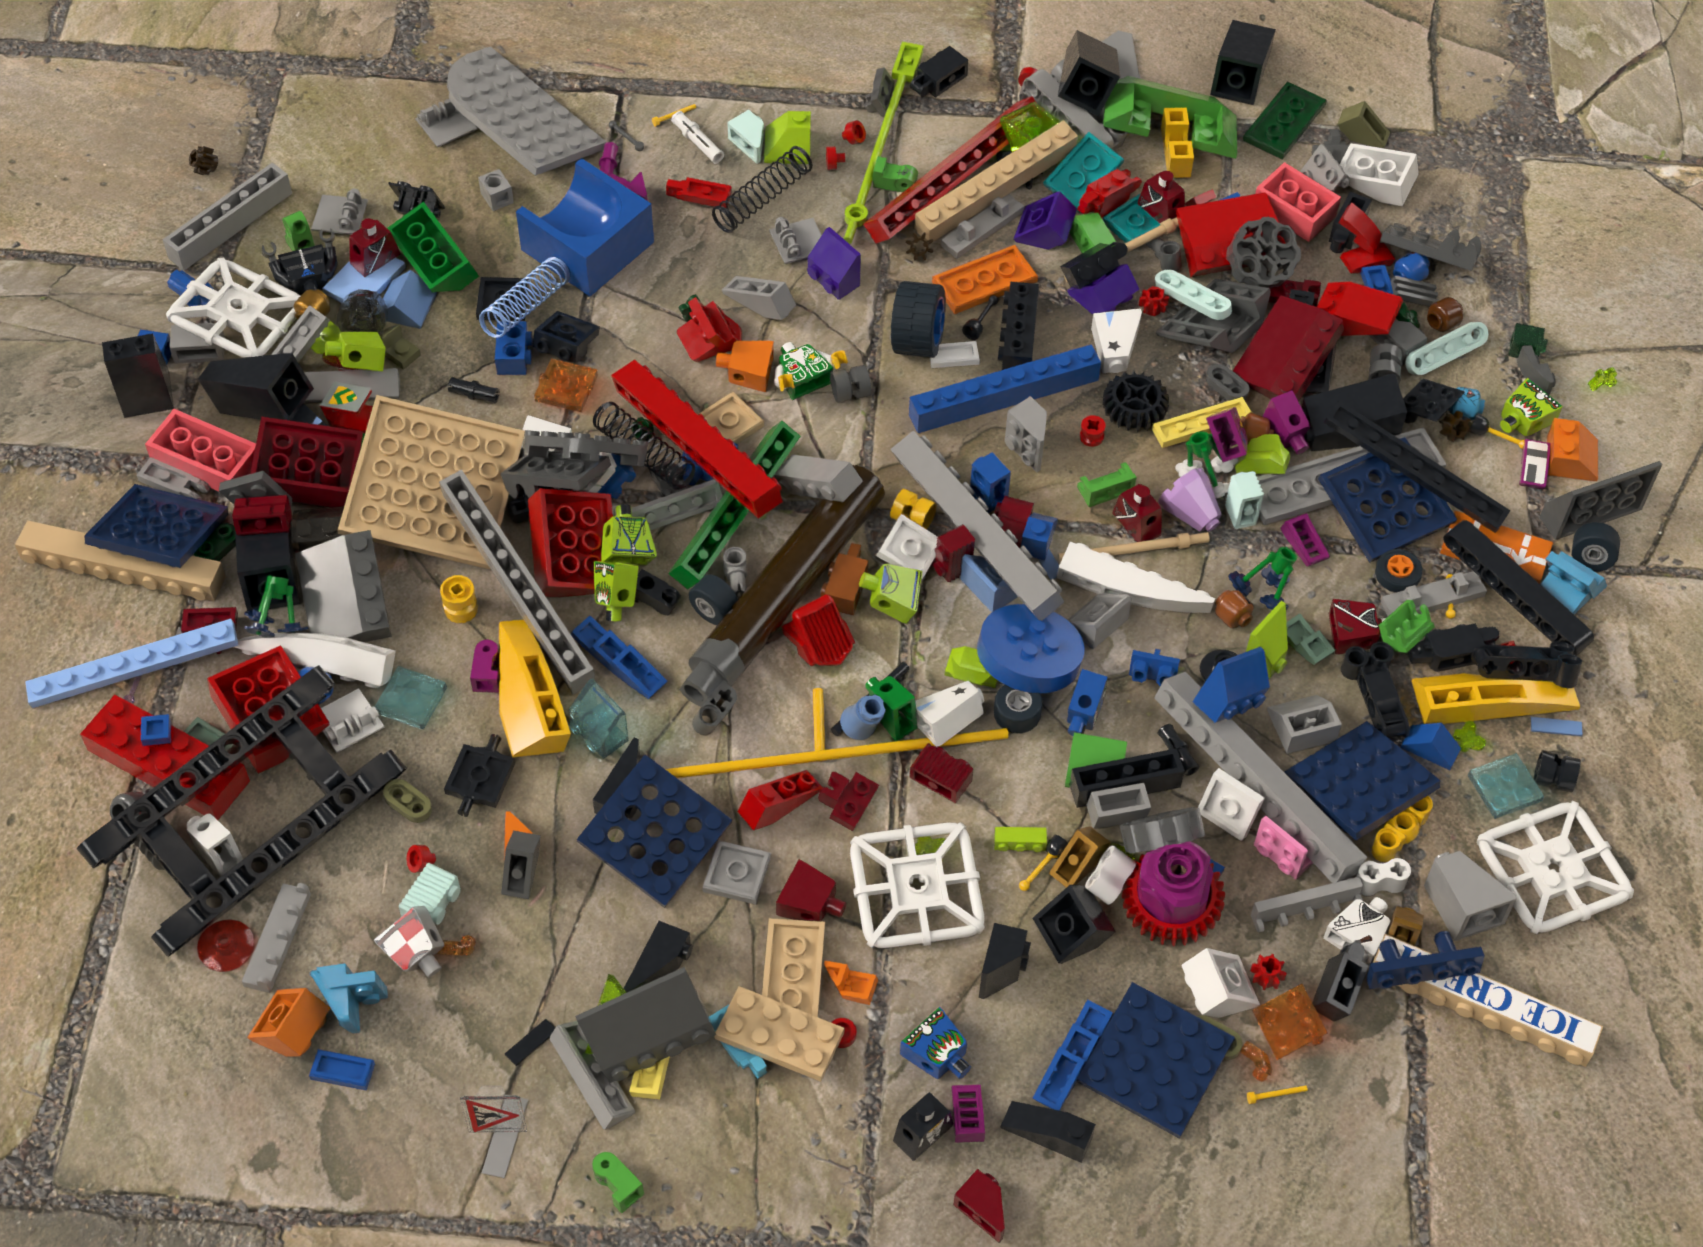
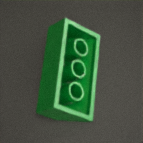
[387,202,480,292]

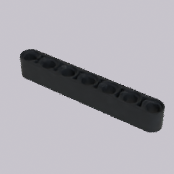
[1443,520,1594,656]

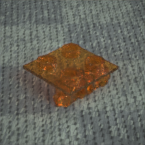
[1252,984,1328,1060]

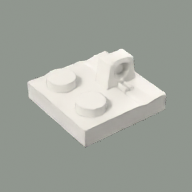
[876,514,937,580]
[1198,768,1265,841]

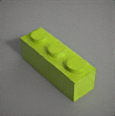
[994,827,1047,852]

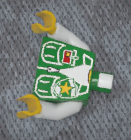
[774,342,849,400]

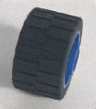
[891,281,946,358]

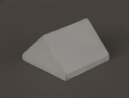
[1068,594,1132,649]

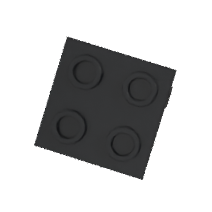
[388,181,445,218]
[1403,378,1465,424]

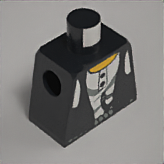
[893,1092,954,1161]

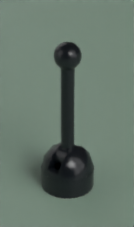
[962,295,998,340]

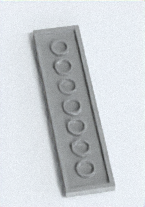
[1257,427,1446,525]

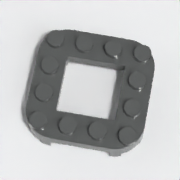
[523,430,648,467]

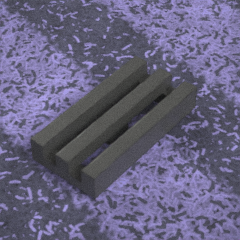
[1391,276,1439,307]

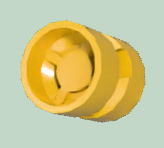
[890,488,937,530]
[440,575,478,623]

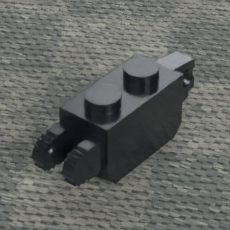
[1407,623,1500,672]

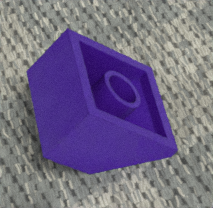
[1013,191,1077,250]
[807,227,861,300]
[1067,264,1139,314]

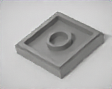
[703,840,771,905]

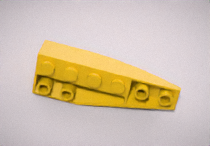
[499,620,571,757]
[1411,673,1580,724]

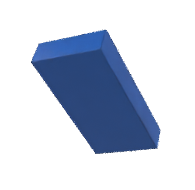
[309,1049,375,1091]

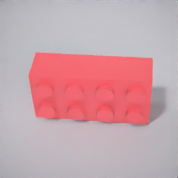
[145,409,256,492]

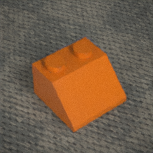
[1547,418,1598,482]
[247,988,330,1057]

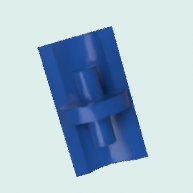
[1129,649,1180,686]

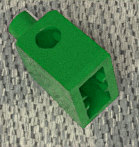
[865,676,918,741]

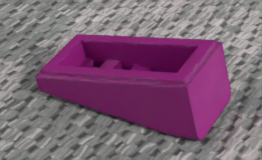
[1280,513,1330,567]
[951,1085,985,1143]

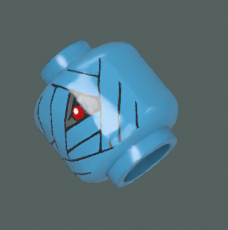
[1448,387,1485,421]

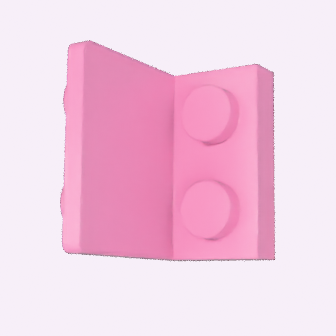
[1254,816,1313,880]

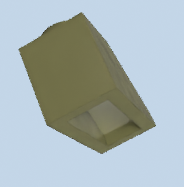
[1337,101,1390,148]

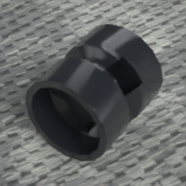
[1533,750,1581,793]

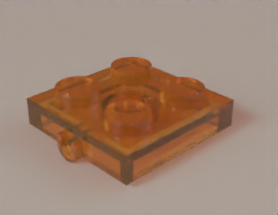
[534,358,598,412]

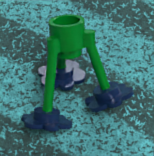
[1228,547,1297,610]
[244,576,309,637]

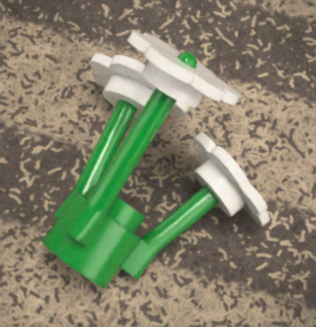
[1175,431,1238,498]

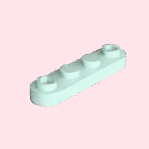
[1155,270,1232,320]
[1405,322,1488,375]

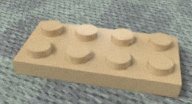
[762,918,825,1017]
[715,986,844,1082]

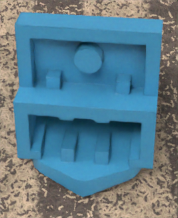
[1540,551,1607,614]
[310,963,388,1033]

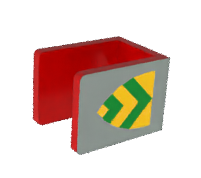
[320,382,373,433]

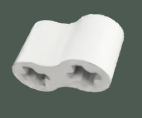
[1085,846,1136,905]
[1356,858,1411,896]

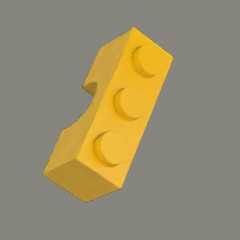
[1161,108,1194,178]

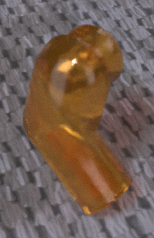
[436,935,476,956]
[1240,1041,1273,1082]

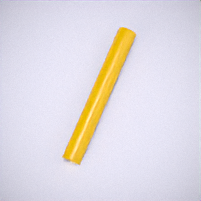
[813,688,825,762]

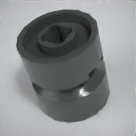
[1368,343,1402,385]
[830,365,872,403]

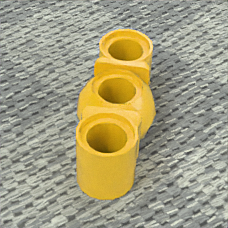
[1371,796,1433,862]

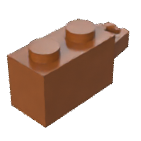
[820,543,868,616]

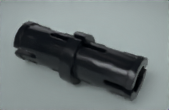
[448,377,500,404]
[1157,724,1200,776]

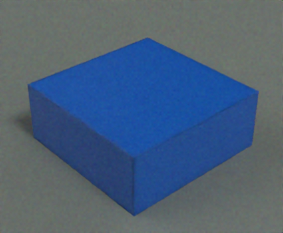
[141,714,171,746]

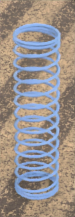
[479,257,570,338]

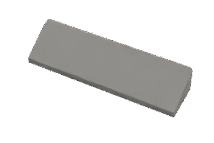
[304,368,400,403]
[550,1021,635,1129]

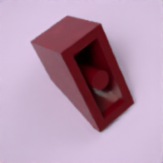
[953,1169,1005,1243]

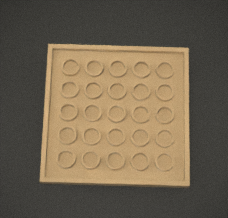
[338,395,525,569]

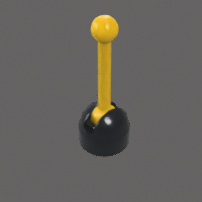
[1470,414,1524,449]
[1019,835,1068,891]

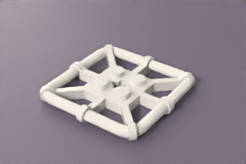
[166,257,301,358]
[1477,801,1634,934]
[850,822,985,949]

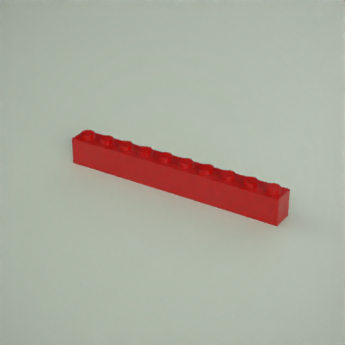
[863,96,1044,243]
[611,359,783,519]

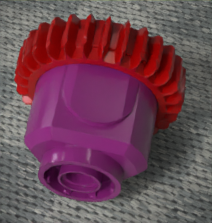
[1121,841,1225,947]

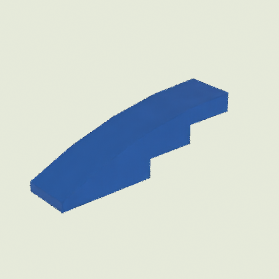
[571,616,667,699]
[1032,999,1114,1111]

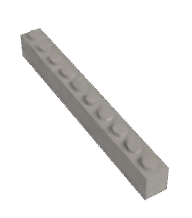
[890,430,1064,621]
[439,469,596,695]
[1154,672,1367,883]

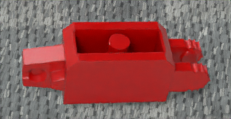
[1077,169,1142,218]

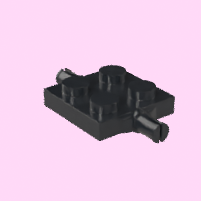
[444,734,515,817]

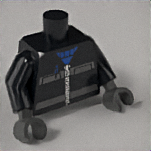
[261,228,338,295]

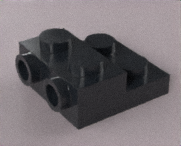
[532,311,600,363]

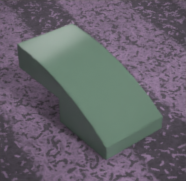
[1287,614,1335,665]

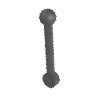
[608,120,644,151]

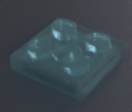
[375,666,447,730]
[1467,753,1544,819]

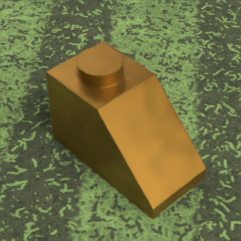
[1049,826,1111,888]
[1387,906,1424,946]

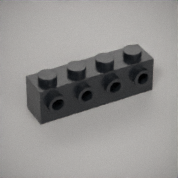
[998,281,1039,370]
[1069,748,1185,808]

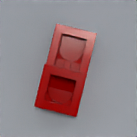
[1338,203,1382,254]
[1340,243,1395,274]

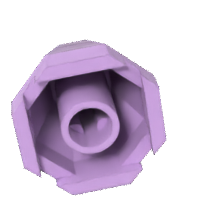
[1158,468,1222,532]

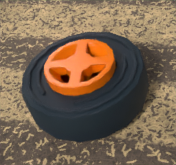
[1375,549,1423,593]

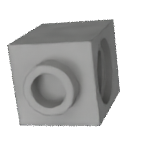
[478,169,514,211]

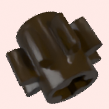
[189,146,218,175]
[906,232,934,261]
[1439,410,1471,442]

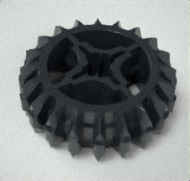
[1102,371,1169,432]

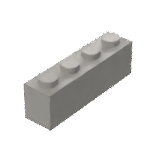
[774,454,863,502]

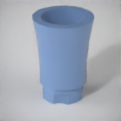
[840,695,885,740]

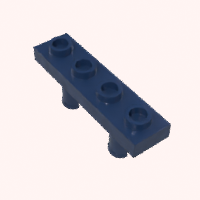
[1367,931,1485,989]

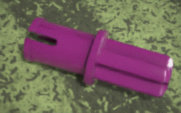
[599,142,618,176]

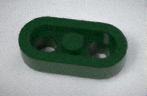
[194,523,236,561]

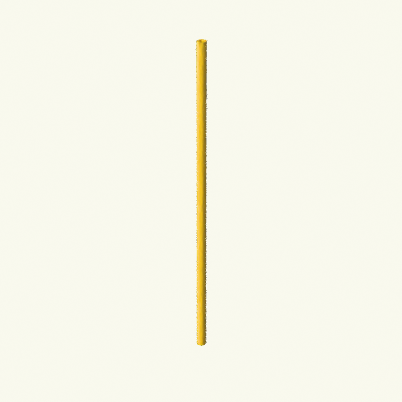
[665,728,1008,778]

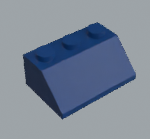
[1192,647,1270,723]

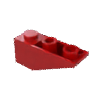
[737,770,823,830]

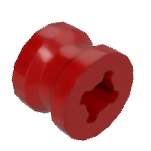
[1079,415,1106,447]

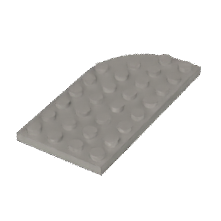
[447,46,606,176]

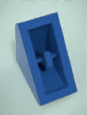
[1400,723,1461,771]

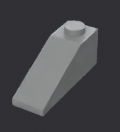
[722,276,796,320]

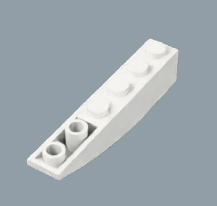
[1057,542,1215,613]
[235,632,396,688]

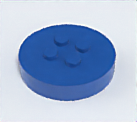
[977,604,1085,693]

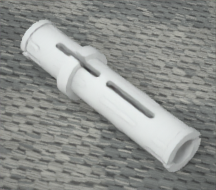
[671,111,724,164]

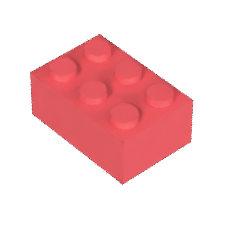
[1255,162,1341,242]

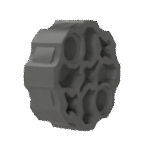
[1226,217,1301,288]
[1120,807,1205,853]

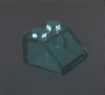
[569,678,629,759]

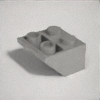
[1005,396,1047,472]
[1267,695,1342,754]

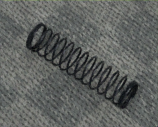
[712,146,813,233]
[593,401,696,490]

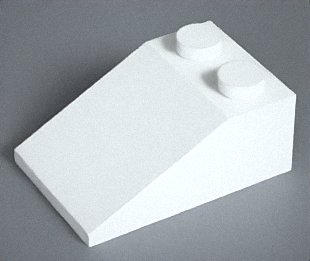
[1340,143,1418,206]

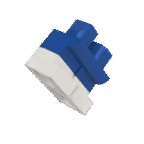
[579,452,636,499]

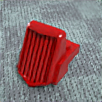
[677,297,742,362]
[781,594,855,666]

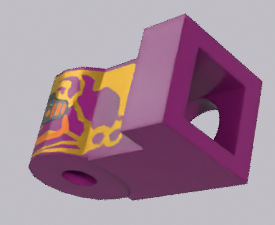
[470,639,499,693]

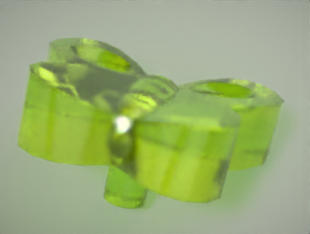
[1588,367,1617,391]
[1452,721,1486,752]
[915,836,945,855]

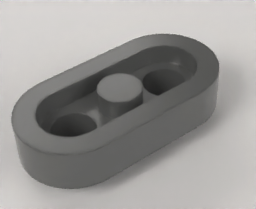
[1206,364,1249,401]

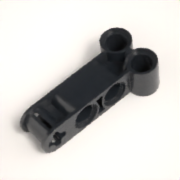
[1471,641,1582,688]
[1340,642,1410,738]

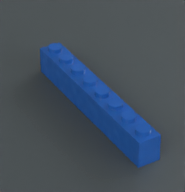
[909,344,1101,433]

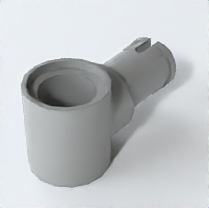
[723,547,747,599]

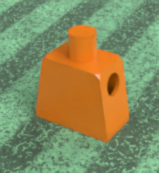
[716,341,774,392]

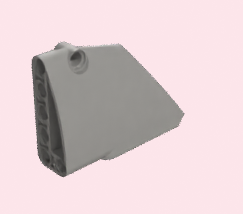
[1019,30,1140,149]

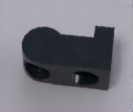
[635,569,681,615]

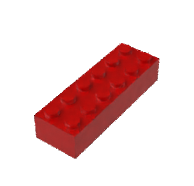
[80,694,250,820]

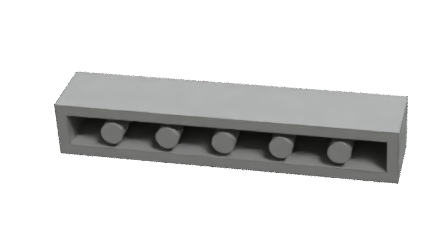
[163,163,292,271]

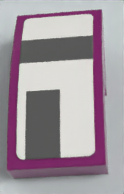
[1519,439,1550,489]

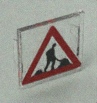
[460,1086,527,1133]

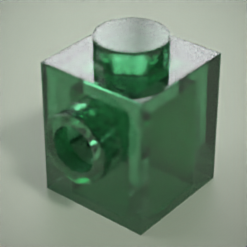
[1508,323,1548,358]

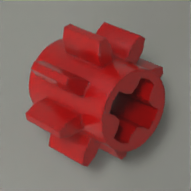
[1138,286,1169,316]
[1250,954,1287,990]

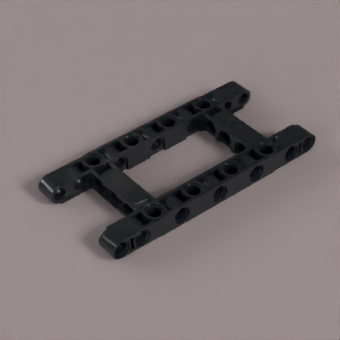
[77,665,407,957]

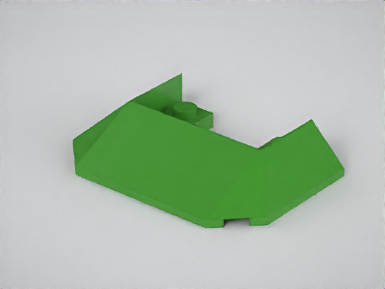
[1103,76,1237,159]

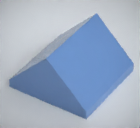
[375,270,437,329]
[960,554,1018,612]

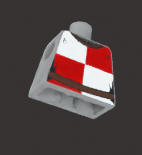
[374,906,444,978]

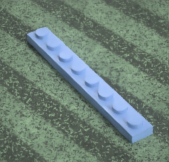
[25,619,238,708]

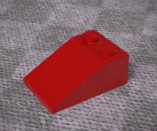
[1317,281,1403,336]

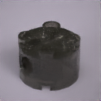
[337,289,388,336]

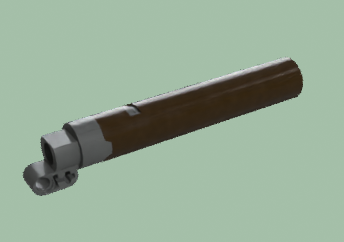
[679,465,885,735]

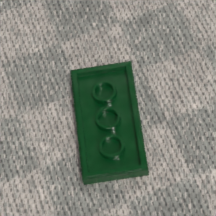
[1243,81,1327,160]

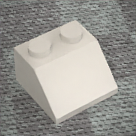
[1181,948,1260,1018]

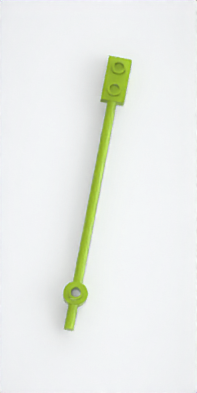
[843,42,924,244]

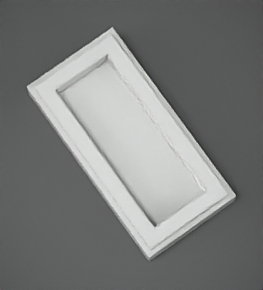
[930,341,980,368]

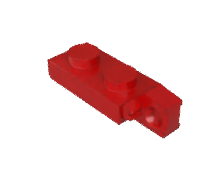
[666,177,732,208]

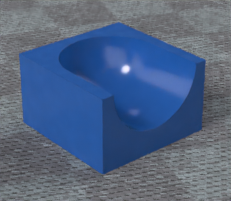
[516,158,654,296]

